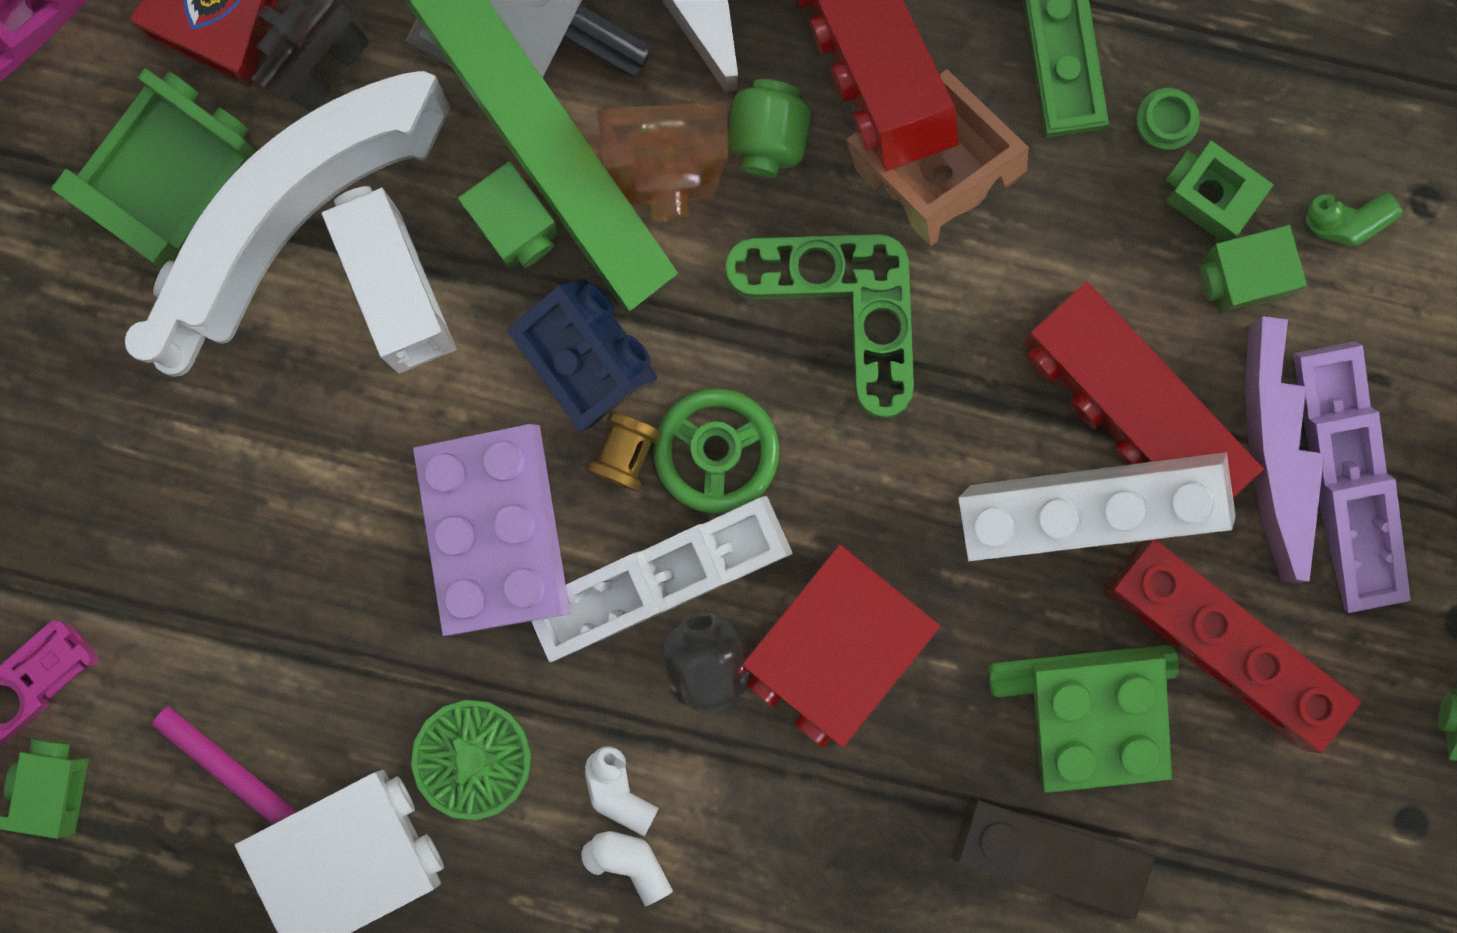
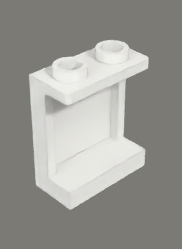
[235,770,444,933]

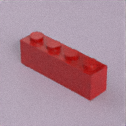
[796,0,959,172]
[1023,281,1264,498]

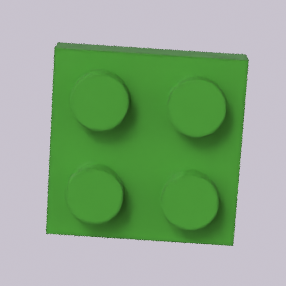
[1032,650,1172,793]

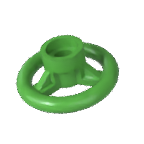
[653,388,779,514]

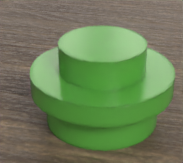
[1136,88,1200,152]

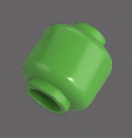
[724,79,813,178]

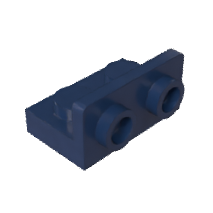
[506,278,657,432]

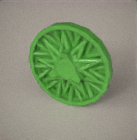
[411,700,532,820]

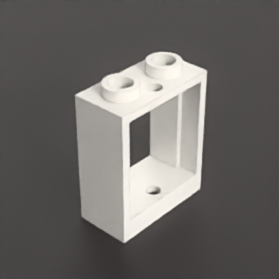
[321,186,457,374]

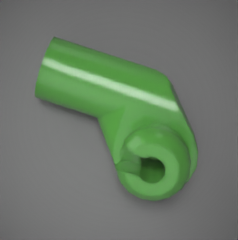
[1306,191,1403,247]

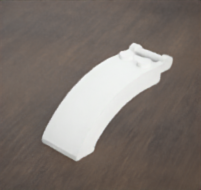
[125,71,451,377]

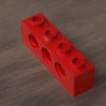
[1102,539,1362,753]

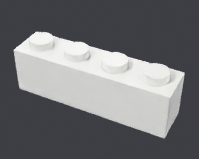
[959,452,1236,561]

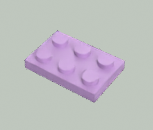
[413,424,570,636]

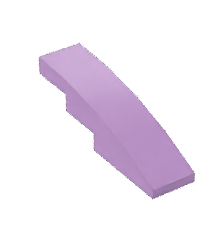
[1245,316,1325,584]
[1293,341,1411,613]

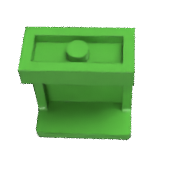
[51,68,256,269]

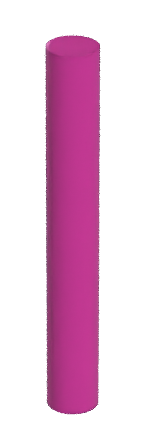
[152,706,298,825]

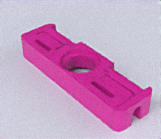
[0,620,98,747]

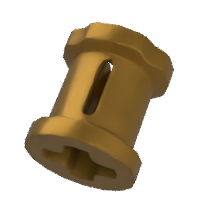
[586,411,662,492]

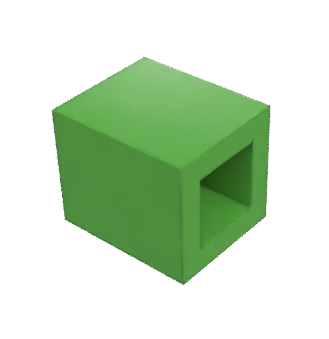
[458,161,559,270]
[1199,225,1307,315]

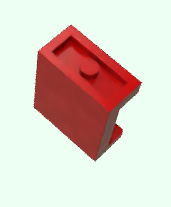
[742,544,941,749]

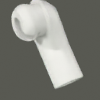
[584,746,659,836]
[581,831,673,906]

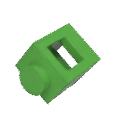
[1165,140,1274,243]
[0,738,89,839]

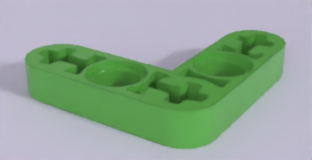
[725,234,914,420]

